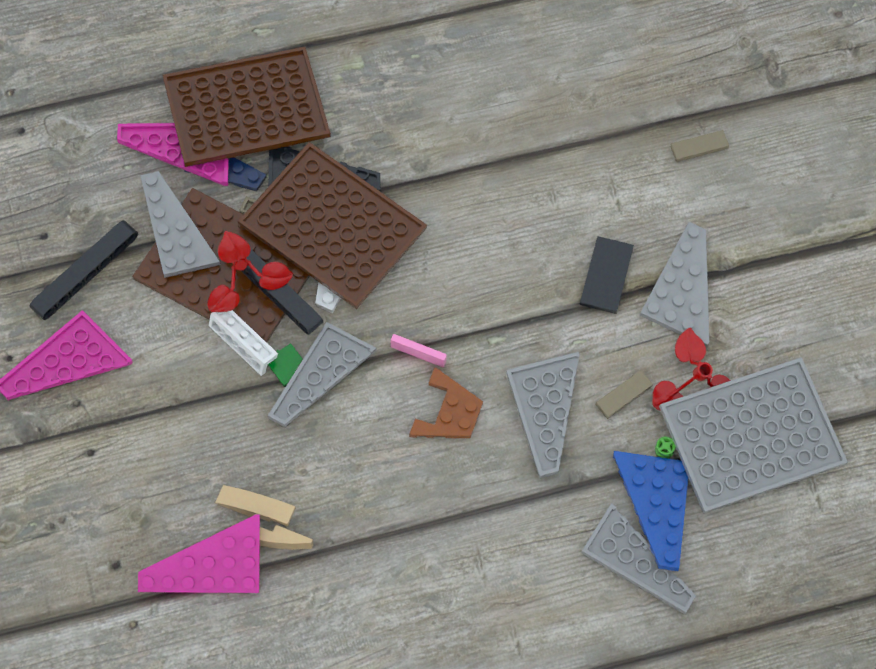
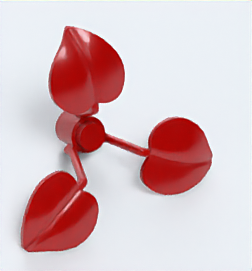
[207,231,293,312]
[652,328,731,411]

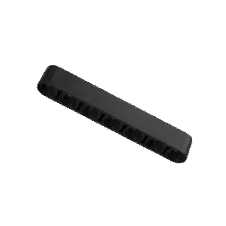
[29,220,138,320]
[240,250,323,335]

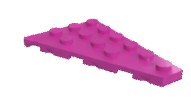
[117,123,229,186]
[0,310,133,400]
[138,514,260,593]

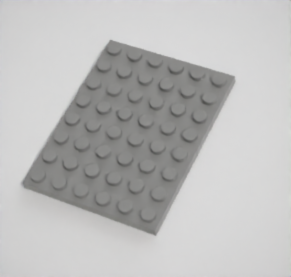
[659,357,848,514]

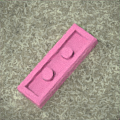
[391,334,447,368]

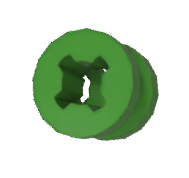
[655,436,676,459]

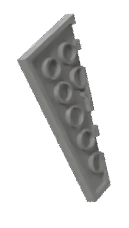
[140,171,220,278]
[268,322,377,427]
[581,503,696,614]

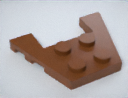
[409,367,483,438]

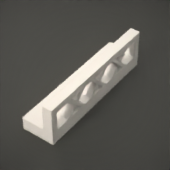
[209,310,278,376]

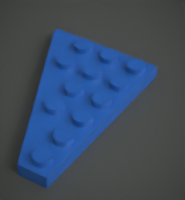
[613,451,688,571]

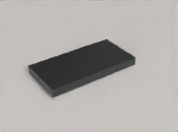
[580,236,634,314]

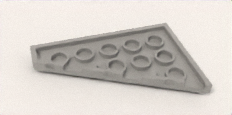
[640,222,709,347]
[506,352,579,478]

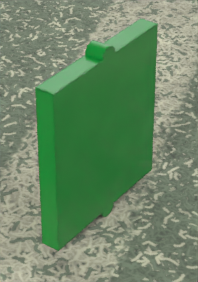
[268,343,303,386]

